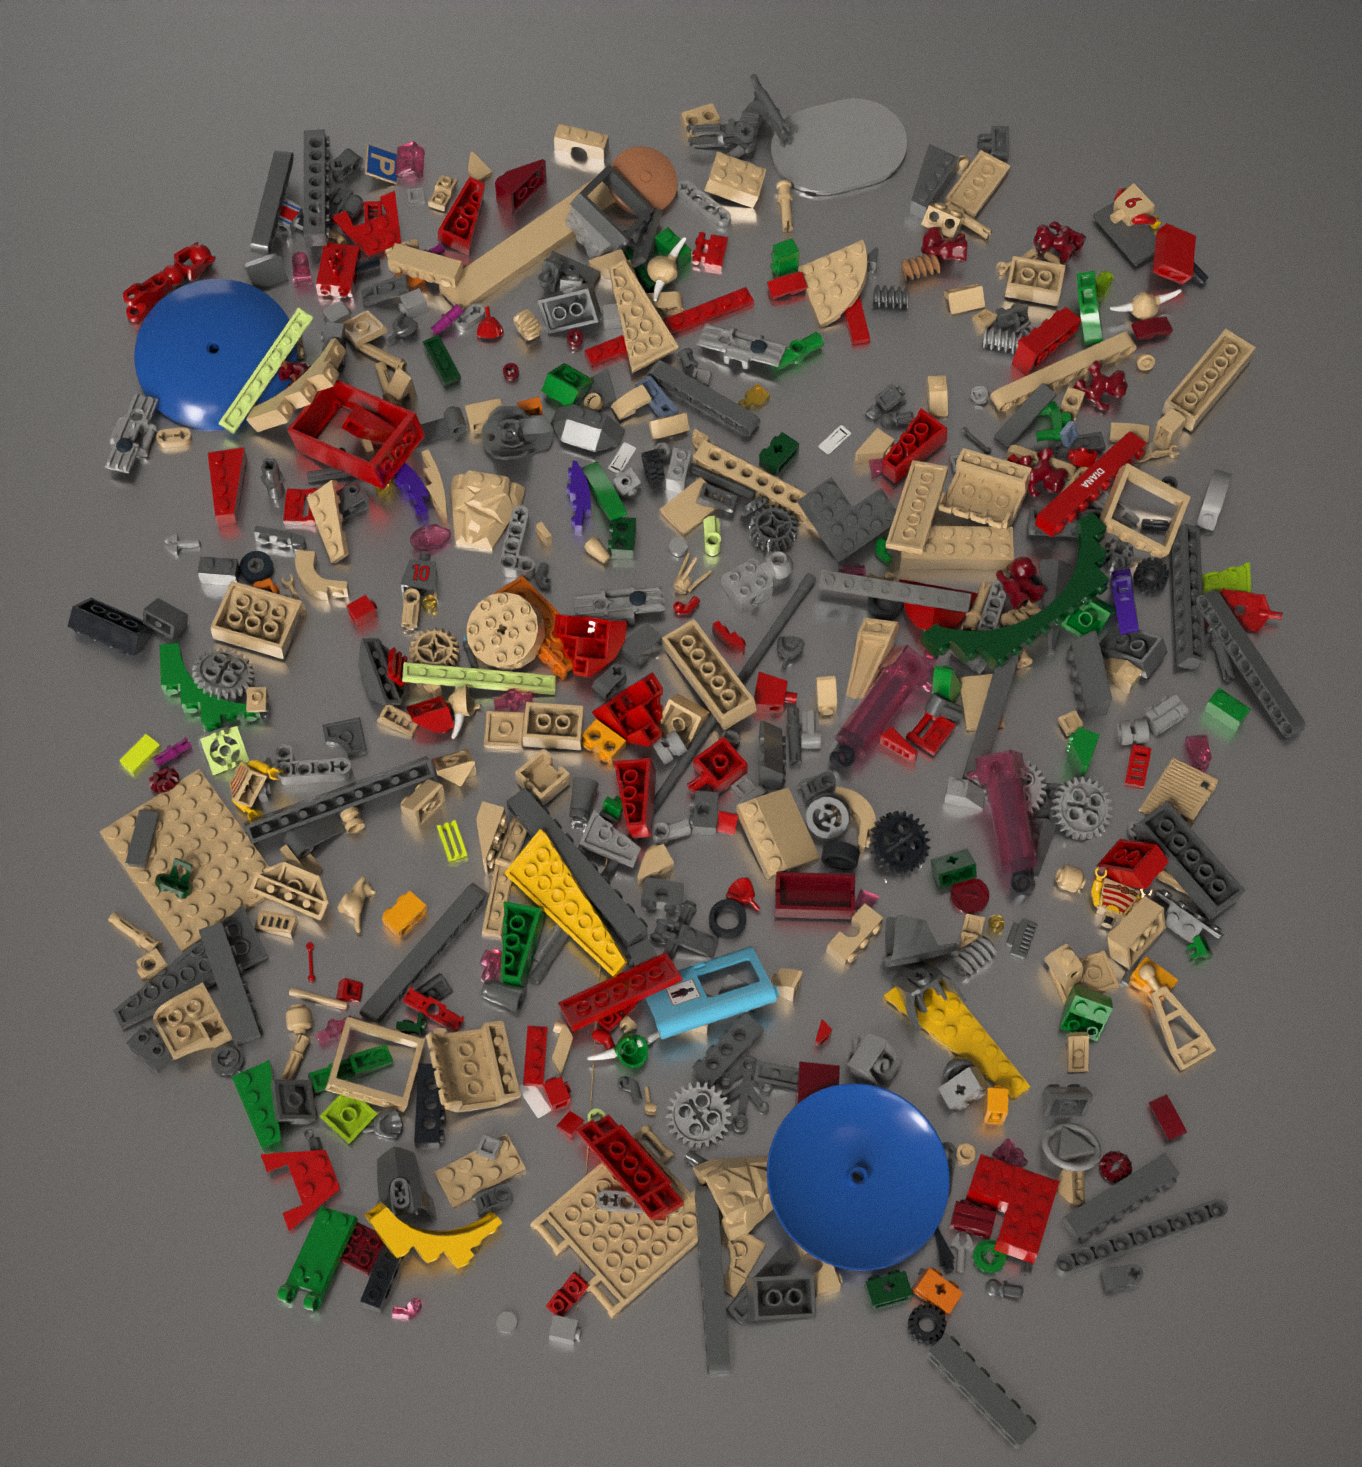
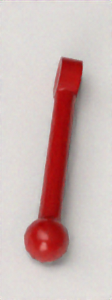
[306,942,316,982]

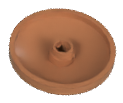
[609,146,677,215]

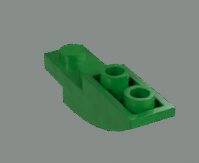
[1077,271,1103,345]

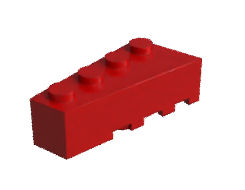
[437,176,485,256]
[1012,307,1082,376]
[882,408,947,484]
[208,447,247,527]
[613,758,656,838]

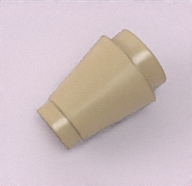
[584,537,611,564]

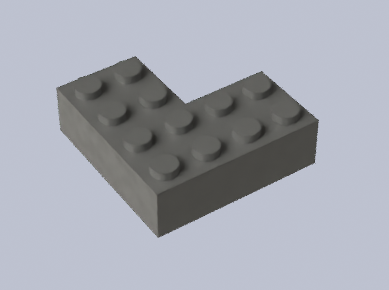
[797,477,896,562]

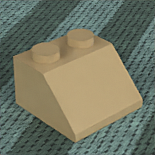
[660,693,710,748]
[400,779,446,827]

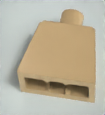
[1044,943,1083,990]

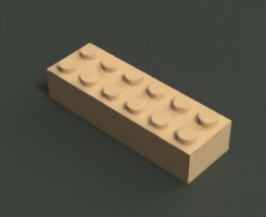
[1162,329,1256,432]
[900,526,1014,570]
[662,619,757,730]

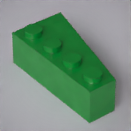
[501,901,545,986]
[232,1060,284,1154]

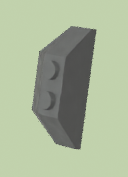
[551,404,625,452]
[358,638,408,705]

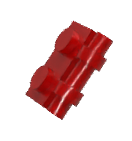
[692,232,728,270]

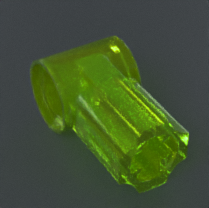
[1096,270,1114,305]

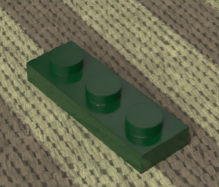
[422,335,461,386]

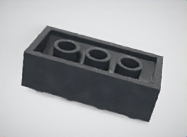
[67,597,155,656]

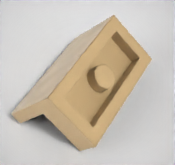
[943,283,985,314]
[280,845,323,875]

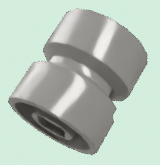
[1117,718,1149,745]
[652,730,688,765]

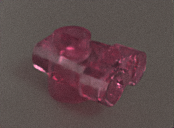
[480,949,503,982]
[992,1138,1028,1168]

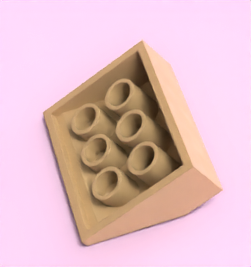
[210,581,302,659]
[735,787,820,880]

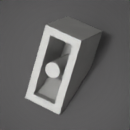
[944,777,985,810]

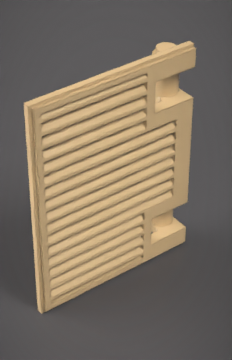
[1139,757,1219,828]

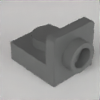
[875,383,906,412]

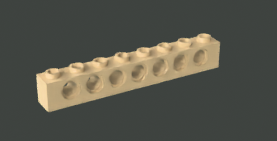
[693,440,816,530]

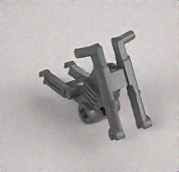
[686,74,791,153]

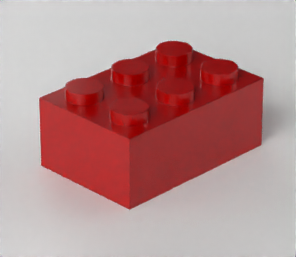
[1096,839,1169,889]

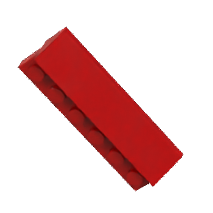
[576,1114,684,1220]

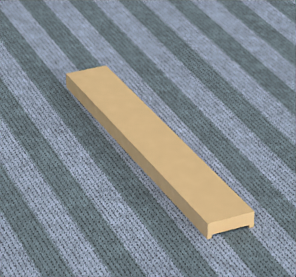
[439,180,619,310]

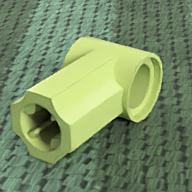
[703,516,721,556]

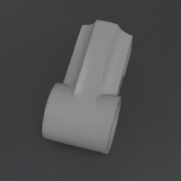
[801,710,821,749]
[652,817,691,845]

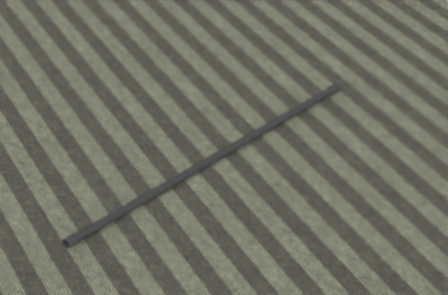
[529,573,816,984]

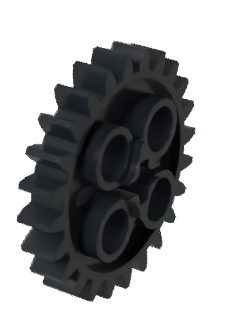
[868,811,931,874]

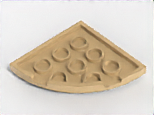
[798,240,868,328]

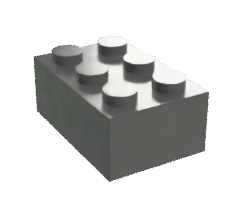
[747,1274,816,1321]

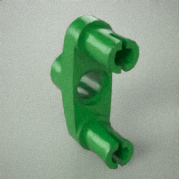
[1036,401,1071,442]

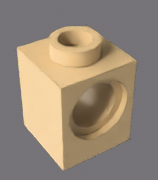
[1060,387,1086,419]
[136,948,168,982]

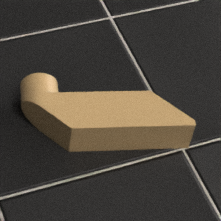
[552,1020,574,1076]

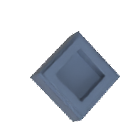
[1059,421,1079,447]

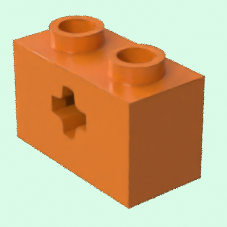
[911,1268,963,1315]

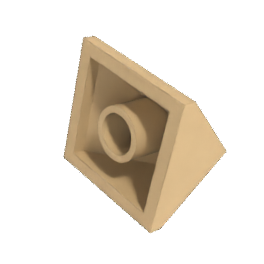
[431,749,477,787]

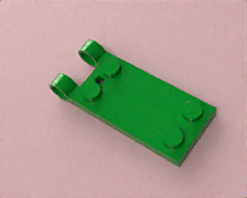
[277,1206,358,1312]

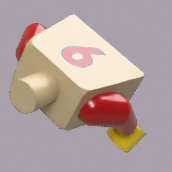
[1110,183,1162,229]

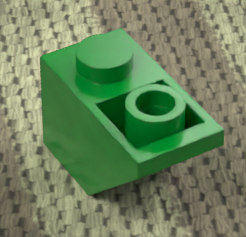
[932,666,962,703]

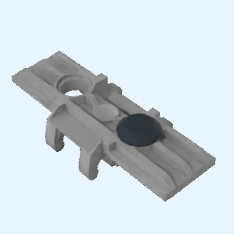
[697,324,787,370]
[104,393,159,474]
[573,585,666,625]

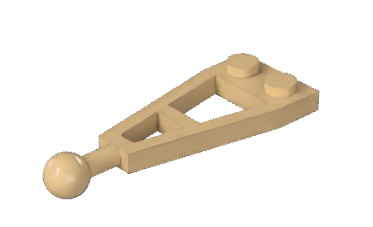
[1139,964,1216,1071]

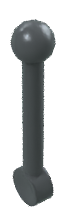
[961,427,991,454]

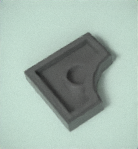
[322,717,368,758]

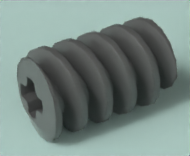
[872,285,910,310]

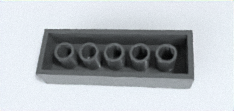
[1133,801,1246,920]

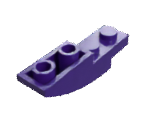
[567,461,591,535]
[394,463,430,522]
[1112,568,1139,635]

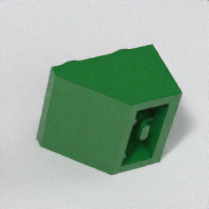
[1060,984,1113,1041]

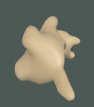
[338,875,377,933]

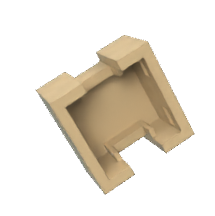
[515,748,571,806]

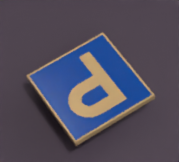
[365,144,399,185]

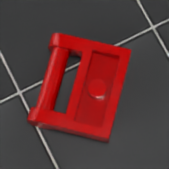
[283,488,318,525]
[905,711,956,756]

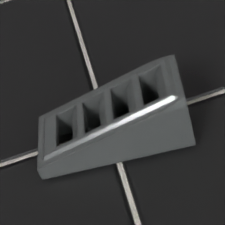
[696,483,738,512]

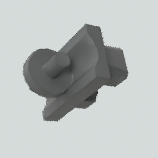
[538,258,564,293]
[996,302,1029,329]

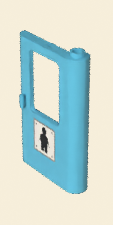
[646,946,779,1039]

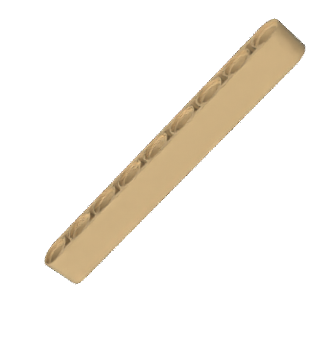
[990,332,1137,412]

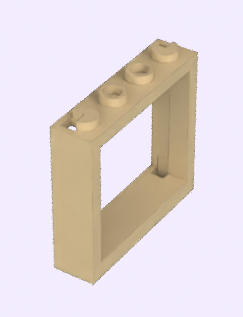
[1099,463,1191,559]
[325,1017,425,1113]

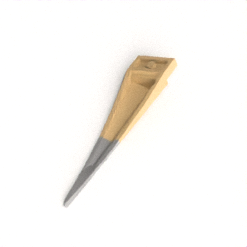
[829,618,900,754]

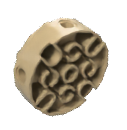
[466,592,545,671]

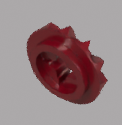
[149,766,179,793]
[1099,1151,1132,1183]

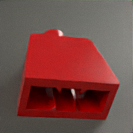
[754,672,798,713]

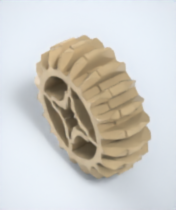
[409,627,460,667]

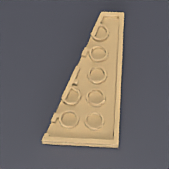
[609,260,679,374]

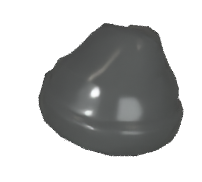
[943,1056,987,1082]

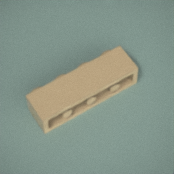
[388,243,463,288]

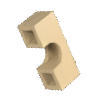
[554,123,609,161]
[826,903,883,967]
[796,1243,843,1299]

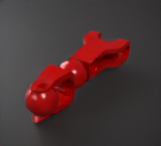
[123,242,216,323]

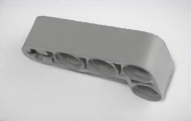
[500,505,536,580]
[977,580,1007,631]
[275,744,353,785]

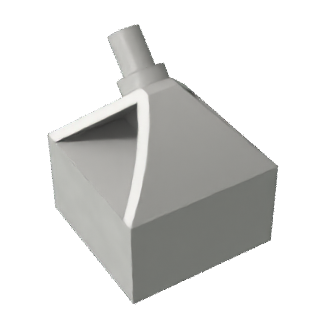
[847,1033,903,1089]

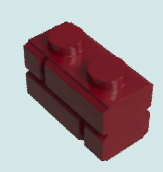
[949,1199,997,1239]

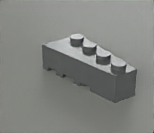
[909,144,960,219]

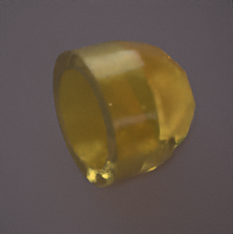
[422,596,438,613]
[988,915,1004,932]

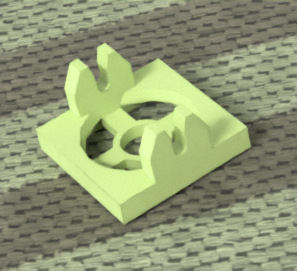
[200,726,249,775]

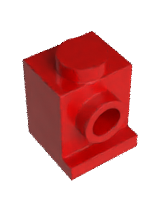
[1067,446,1098,468]

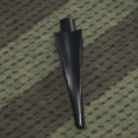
[934,1227,955,1272]

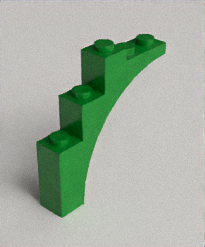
[159,643,261,732]

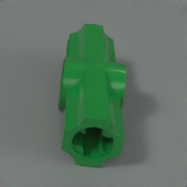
[774,332,824,371]

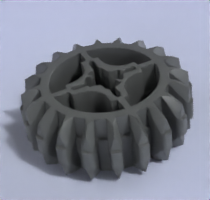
[749,504,799,553]

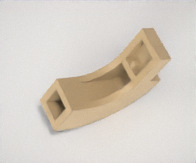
[295,550,350,602]
[833,787,876,854]

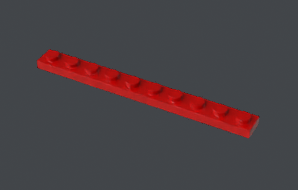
[584,287,754,368]

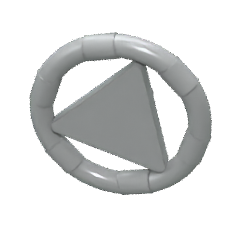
[1042,1122,1101,1171]

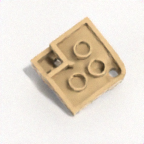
[153,983,232,1060]

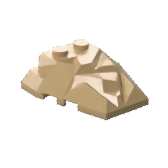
[450,470,525,551]
[693,1155,773,1241]

